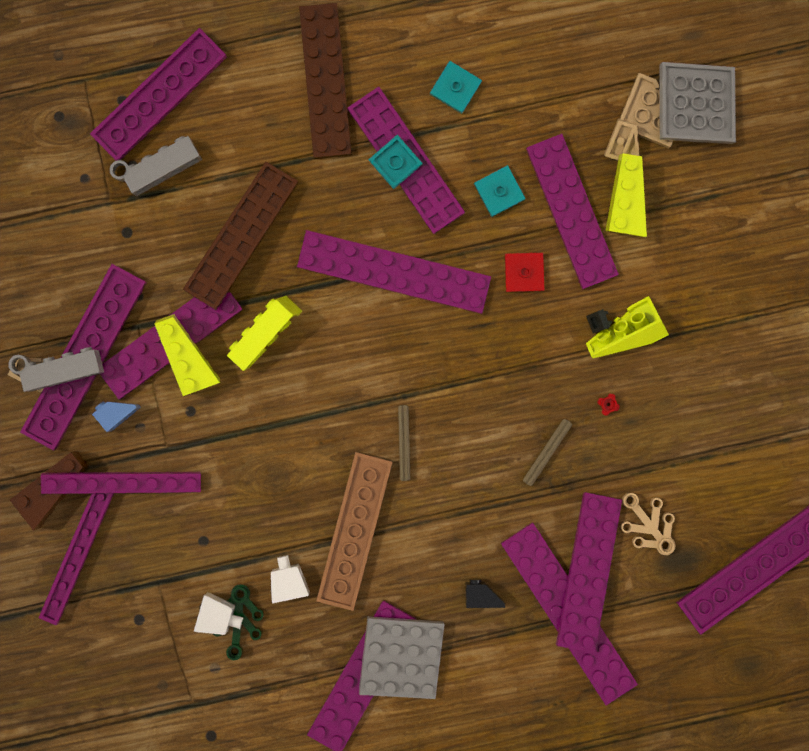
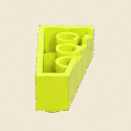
[605,153,647,237]
[227,296,303,371]
[155,314,220,396]

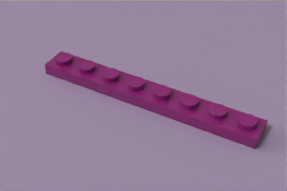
[41,472,201,494]
[39,493,114,625]

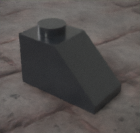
[465,578,505,608]

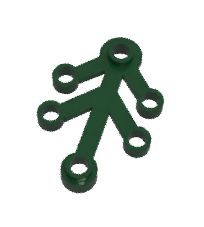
[213,584,264,661]

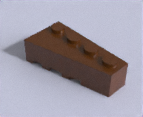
[10,451,89,531]

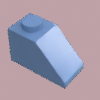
[92,402,141,432]

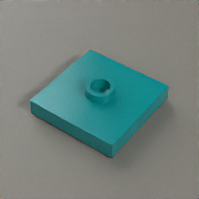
[430,61,482,114]
[368,134,423,190]
[474,165,526,217]

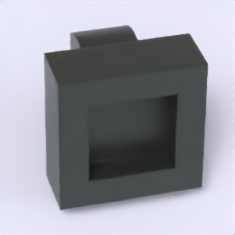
[586,309,612,333]

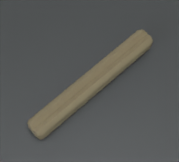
[398,405,410,481]
[523,419,572,486]

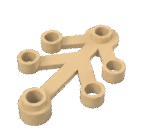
[620,492,675,555]

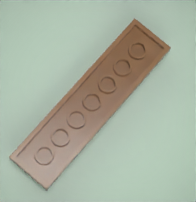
[316,452,393,611]

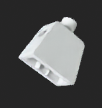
[271,555,310,603]
[194,592,243,635]

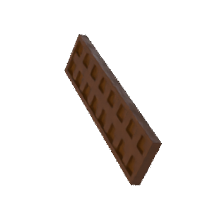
[299,3,352,159]
[183,161,298,311]

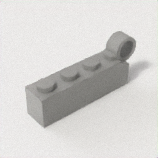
[110,136,202,197]
[8,347,104,392]

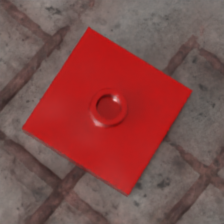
[505,253,544,292]

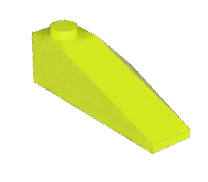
[586,296,669,359]

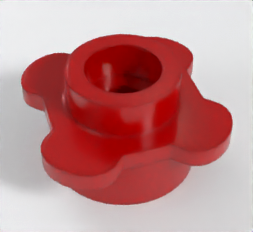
[597,394,620,416]

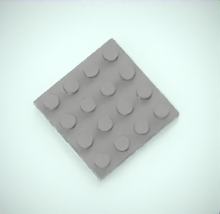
[659,62,736,144]
[359,616,445,699]

